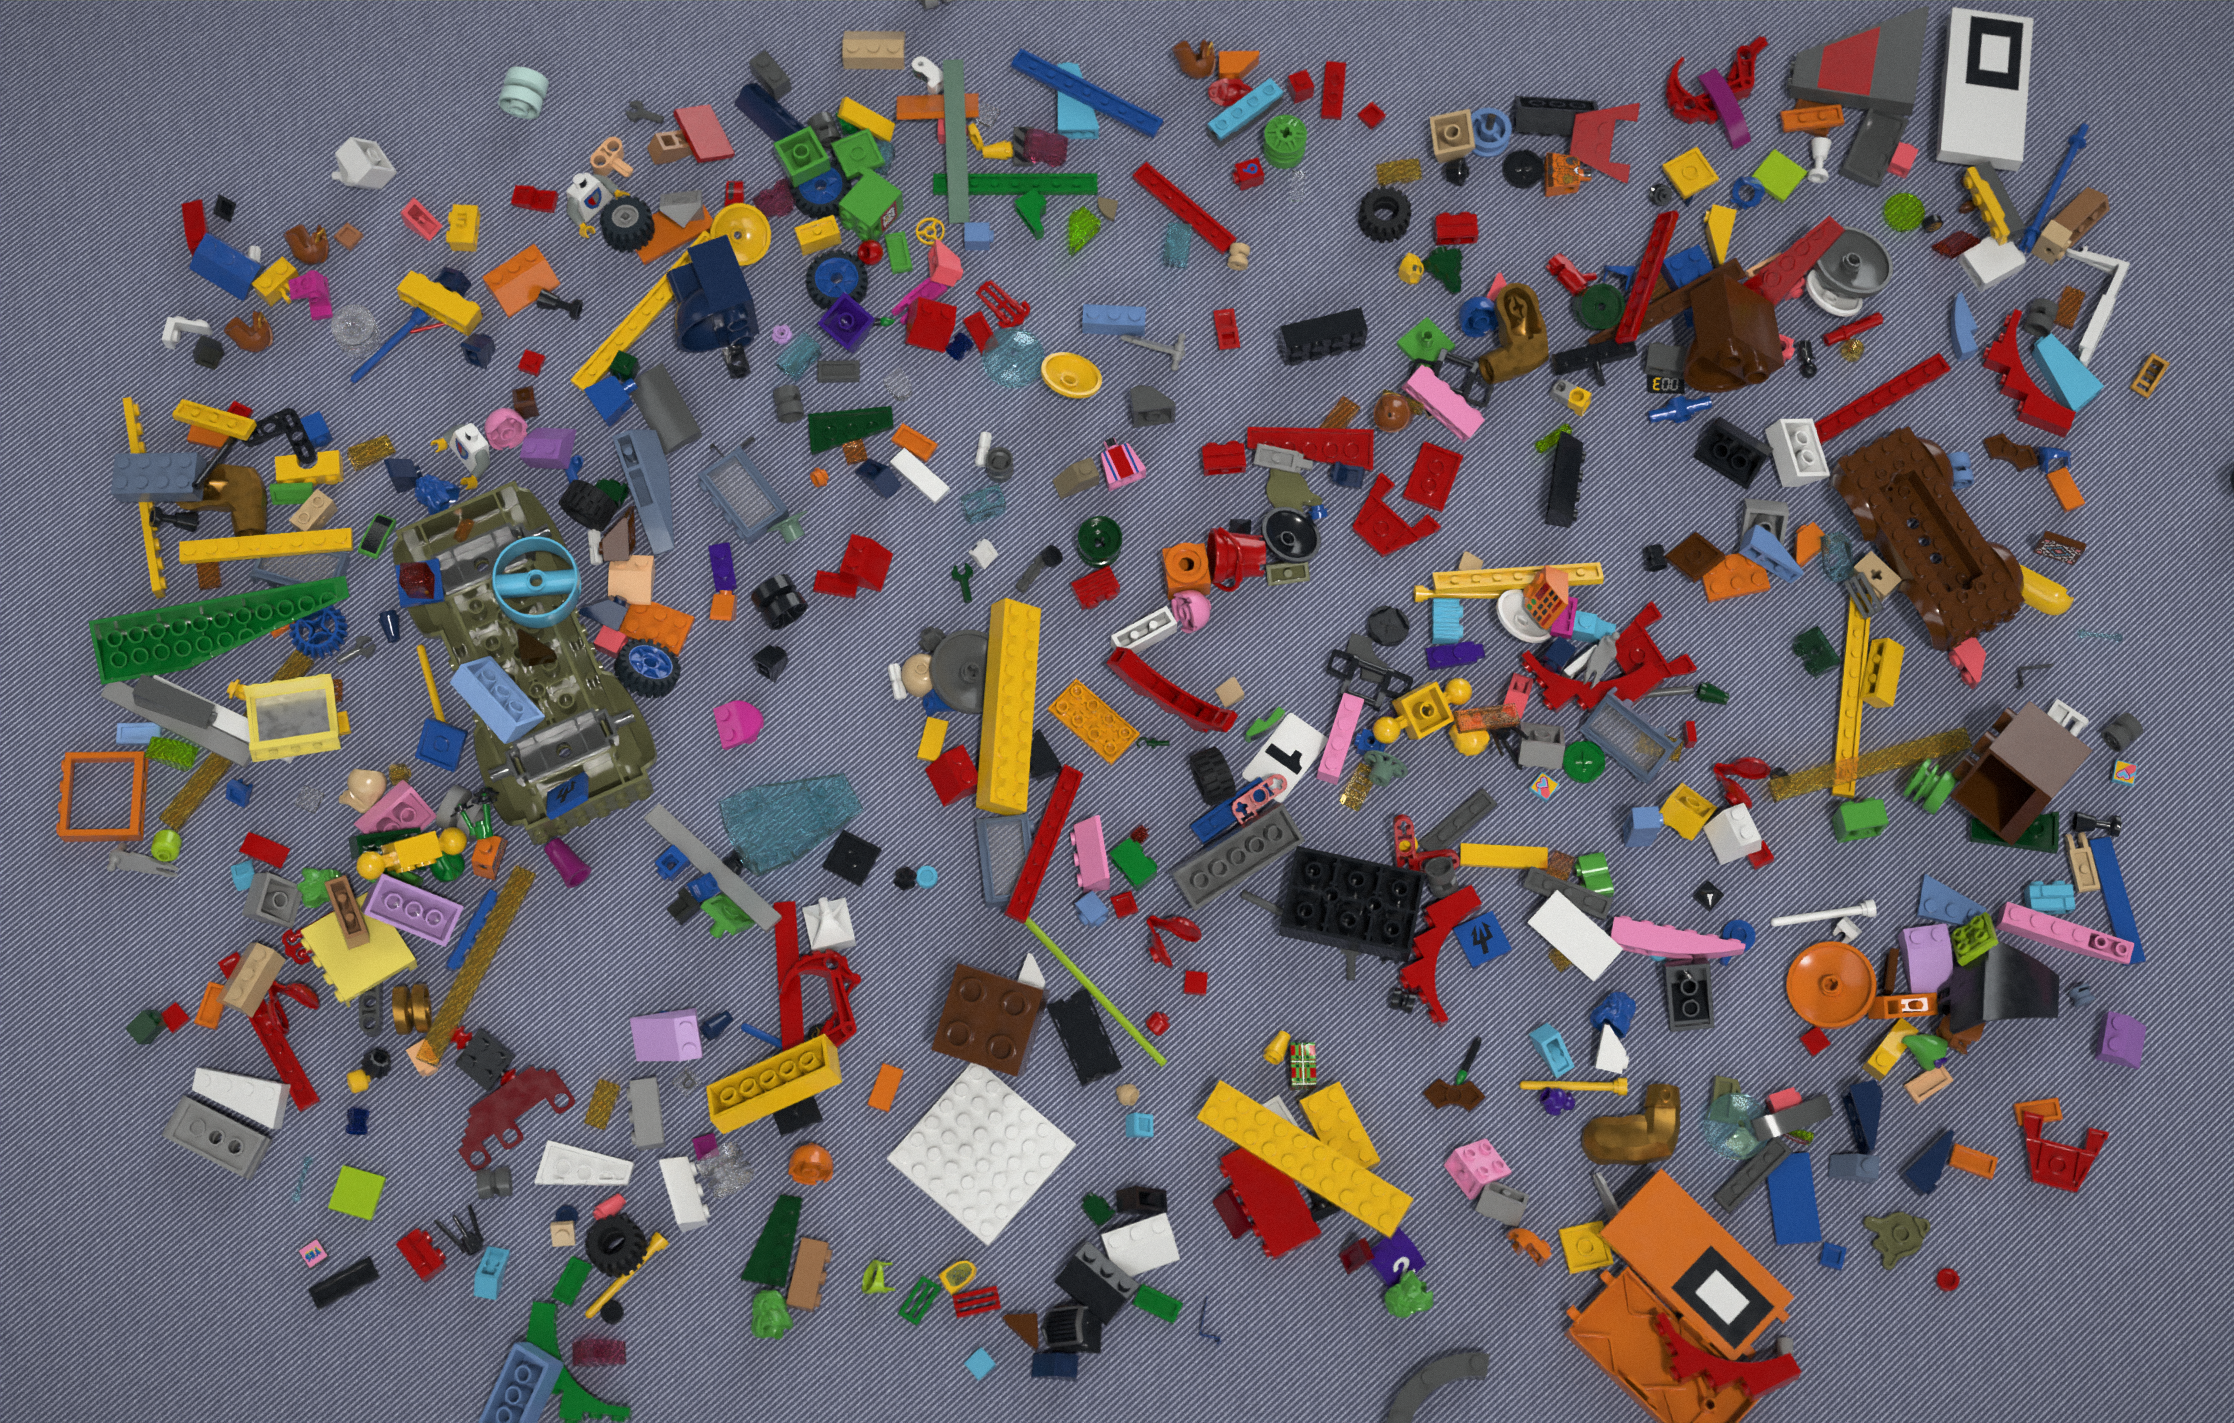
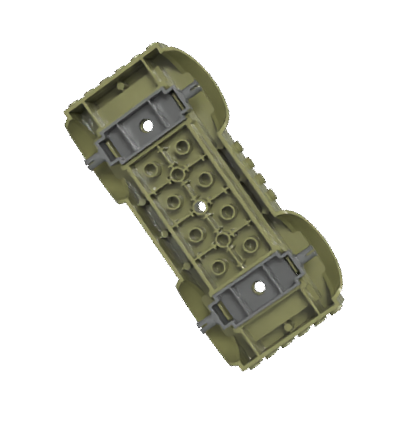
[392,480,657,845]

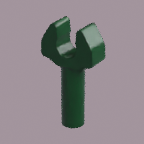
[952,563,974,603]

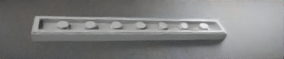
[100,681,252,769]
[644,803,782,933]

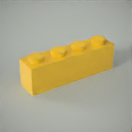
[396,270,482,337]

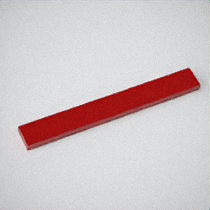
[1615,210,1679,344]
[1814,353,1951,445]
[1004,764,1084,924]
[773,901,805,1052]
[217,952,320,1112]

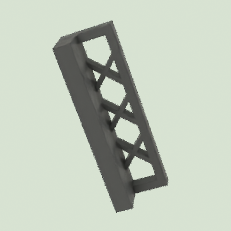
[1522,866,1613,921]

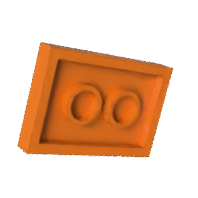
[1701,553,1771,603]
[619,601,695,657]

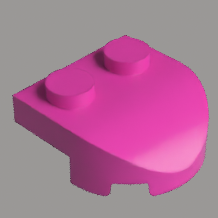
[713,700,764,750]

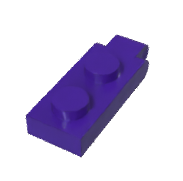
[708,542,737,595]
[1425,641,1485,671]

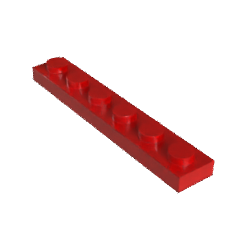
[1132,162,1237,255]

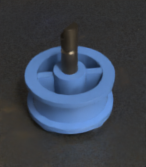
[1471,108,1512,158]

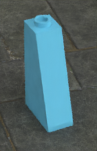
[1058,62,1099,139]
[2031,333,2104,413]

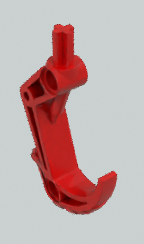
[1665,36,1769,125]
[779,949,861,1050]

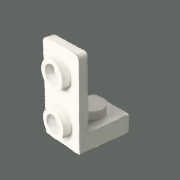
[161,316,213,349]

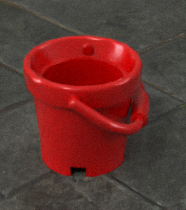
[1207,527,1266,592]

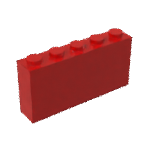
[1218,1148,1322,1261]

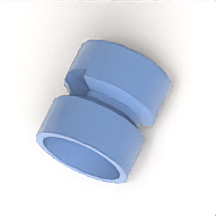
[1947,452,1974,489]

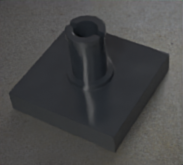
[772,1095,823,1137]

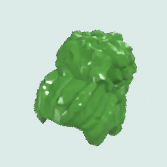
[297,868,342,908]
[1384,1270,1434,1318]
[751,1290,793,1340]

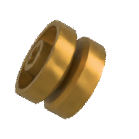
[392,983,432,1035]

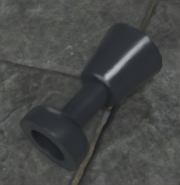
[537,288,583,320]
[149,506,197,532]
[2072,811,2122,837]

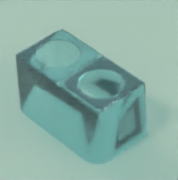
[1163,222,1192,269]
[776,331,822,382]
[961,484,1007,524]
[1820,531,1854,582]

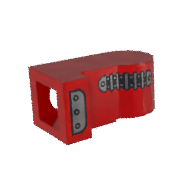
[724,181,745,208]

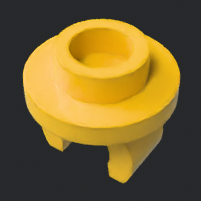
[226,679,246,701]

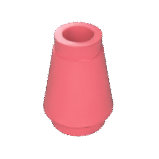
[592,1193,626,1222]

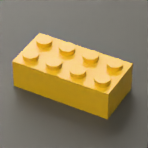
[1298,1082,1381,1171]

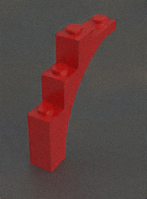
[1982,309,2076,438]
[1106,647,1238,733]
[1521,650,1664,713]
[1398,885,1482,1028]
[1653,1312,1802,1402]

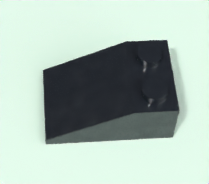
[1662,958,1715,1032]

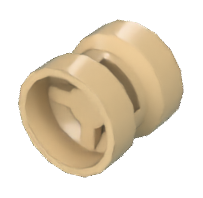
[1227,243,1250,270]

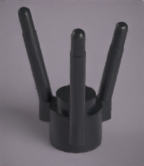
[1488,718,1529,770]
[434,1205,485,1256]

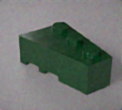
[349,827,426,872]

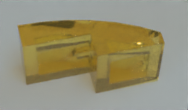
[1376,159,1423,186]

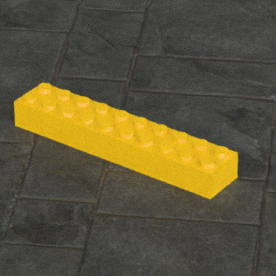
[976,598,1041,816]
[1197,1080,1414,1240]

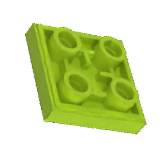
[1751,149,1807,204]
[1950,912,1999,967]
[328,1165,387,1222]

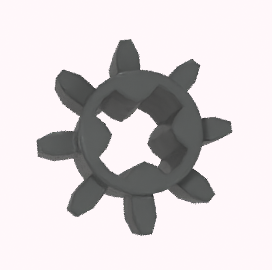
[918,626,946,653]

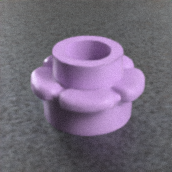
[772,325,792,345]

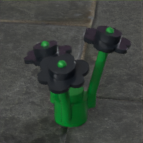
[450,787,499,840]

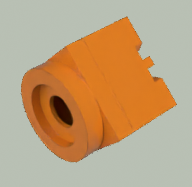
[1161,543,1211,600]

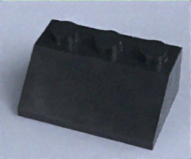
[1694,416,1773,490]
[1054,1242,1140,1326]

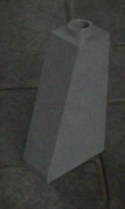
[132,674,218,730]

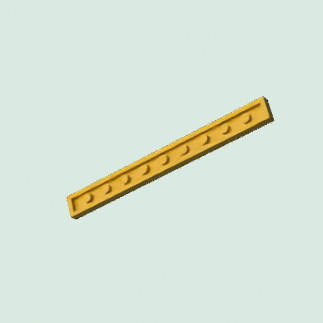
[571,230,710,394]
[122,397,168,599]
[1831,593,1872,799]

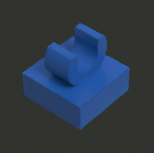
[225,779,253,808]

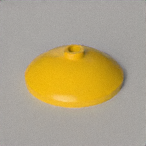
[710,203,771,266]
[1040,352,1102,399]

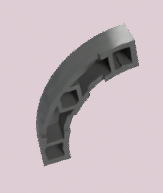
[1386,1353,1490,1423]

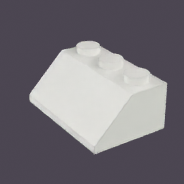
[1765,419,1830,487]
[659,1157,710,1233]
[1101,1213,1180,1277]

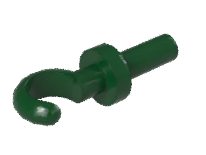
[1136,737,1170,749]

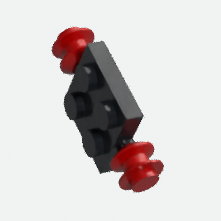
[449,1026,517,1091]

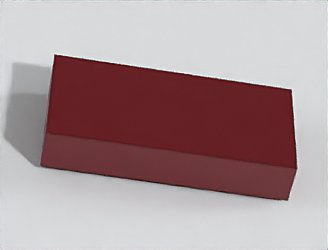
[1212,1189,1253,1240]
[1339,1238,1375,1275]

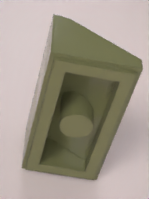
[1264,561,1310,586]

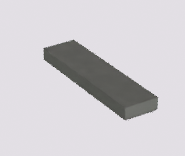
[1418,788,1497,852]
[1713,1136,1793,1214]

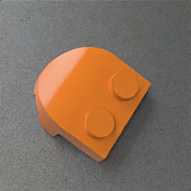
[1506,1228,1552,1267]

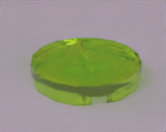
[1883,193,1925,232]

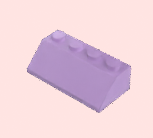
[360,873,464,947]

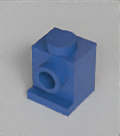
[1354,728,1386,757]
[655,844,691,882]

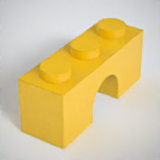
[275,450,344,487]

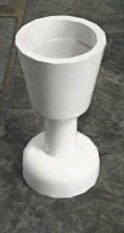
[1807,137,1832,183]

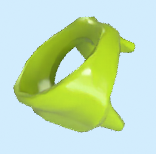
[861,1260,896,1294]

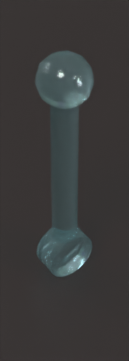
[2078,629,2123,642]
[292,1156,313,1202]

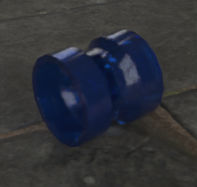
[945,332,974,362]
[345,1108,369,1135]

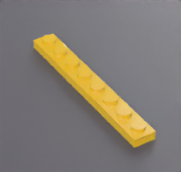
[179,528,353,565]
[1432,562,1604,594]

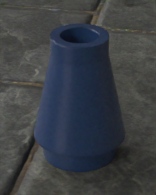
[378,610,401,643]
[700,1010,734,1041]

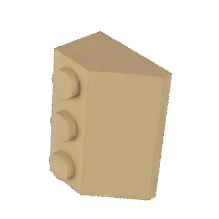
[842,31,905,69]
[216,942,286,1018]

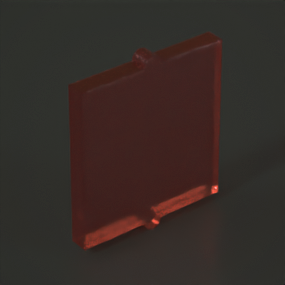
[1931,230,1981,259]

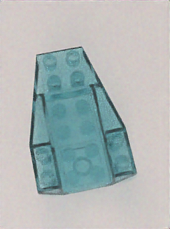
[718,773,864,877]

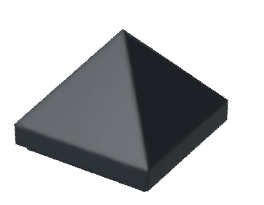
[213,194,236,222]
[1230,519,1251,535]

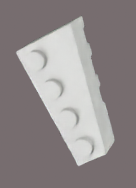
[192,1068,290,1129]

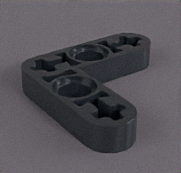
[241,408,316,464]

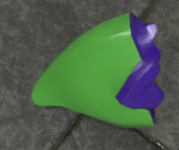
[1902,1034,1948,1071]

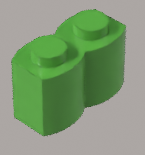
[1574,852,1614,898]

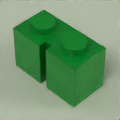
[1109,837,1158,892]

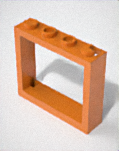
[56,751,149,842]

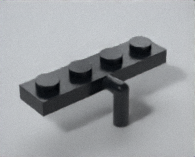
[1551,339,1638,387]

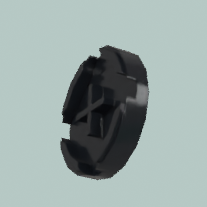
[1502,149,1543,189]
[1367,606,1410,647]

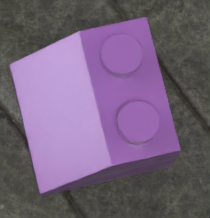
[519,428,576,469]
[2095,1011,2146,1069]

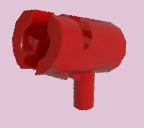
[1545,253,1597,297]

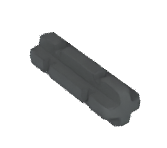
[1016,555,1046,593]

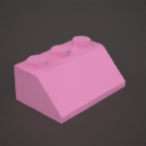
[354,780,437,835]
[1070,815,1110,893]

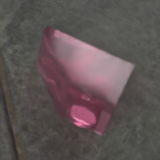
[572,1339,626,1367]

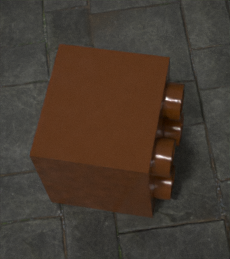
[1950,700,2093,846]
[931,963,1051,1077]

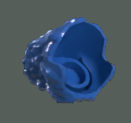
[415,474,461,515]
[1590,991,1636,1039]

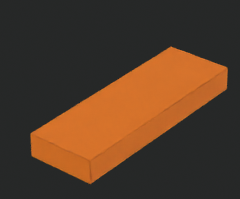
[1780,104,1845,133]

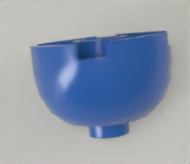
[1458,296,1498,338]

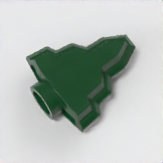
[1422,246,1463,295]

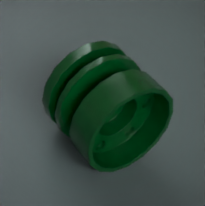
[1077,516,1122,569]

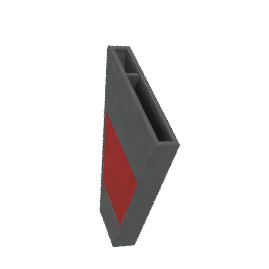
[1787,6,1929,116]

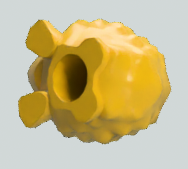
[1449,712,1490,756]

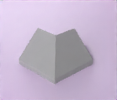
[659,190,705,228]

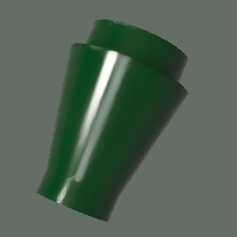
[1696,681,1730,705]

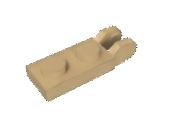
[2064,832,2100,894]

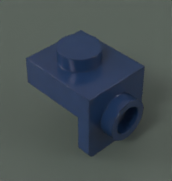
[1331,461,1365,489]

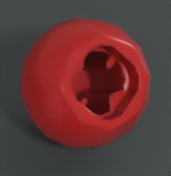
[858,239,883,266]

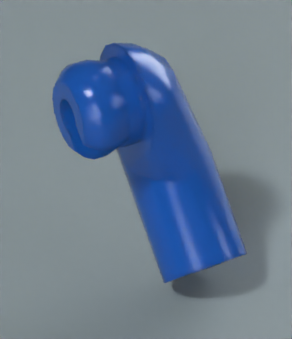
[565,455,584,484]

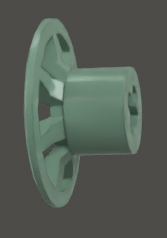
[766,511,808,544]
[1364,750,1408,787]

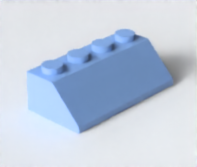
[450,656,545,744]

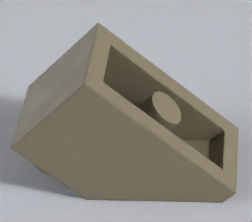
[1052,457,1100,499]

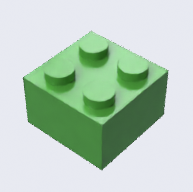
[773,126,831,187]
[1832,797,1889,843]

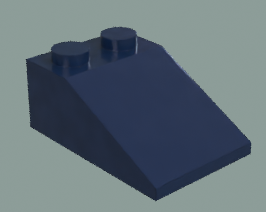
[1841,1080,1883,1155]

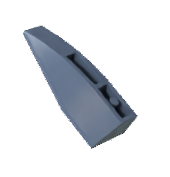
[612,429,675,556]

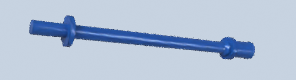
[2019,123,2089,253]

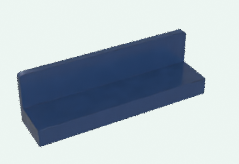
[734,83,806,142]

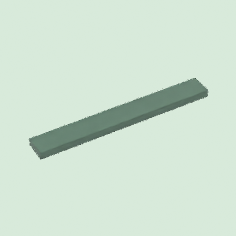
[943,59,970,224]

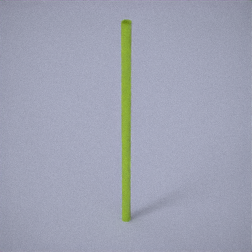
[1024,916,1168,1067]

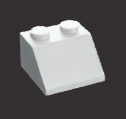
[1703,803,1762,865]

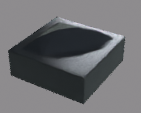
[1693,881,1724,912]

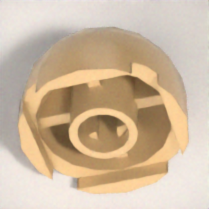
[901,653,934,697]

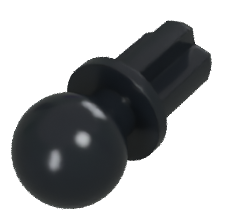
[1798,340,1817,379]

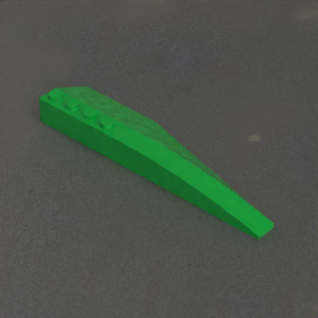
[88,575,350,685]

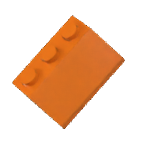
[482,244,561,318]

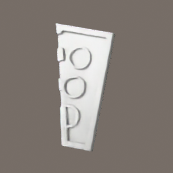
[534,1140,635,1186]

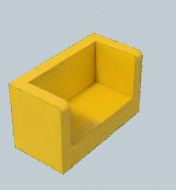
[794,215,842,256]

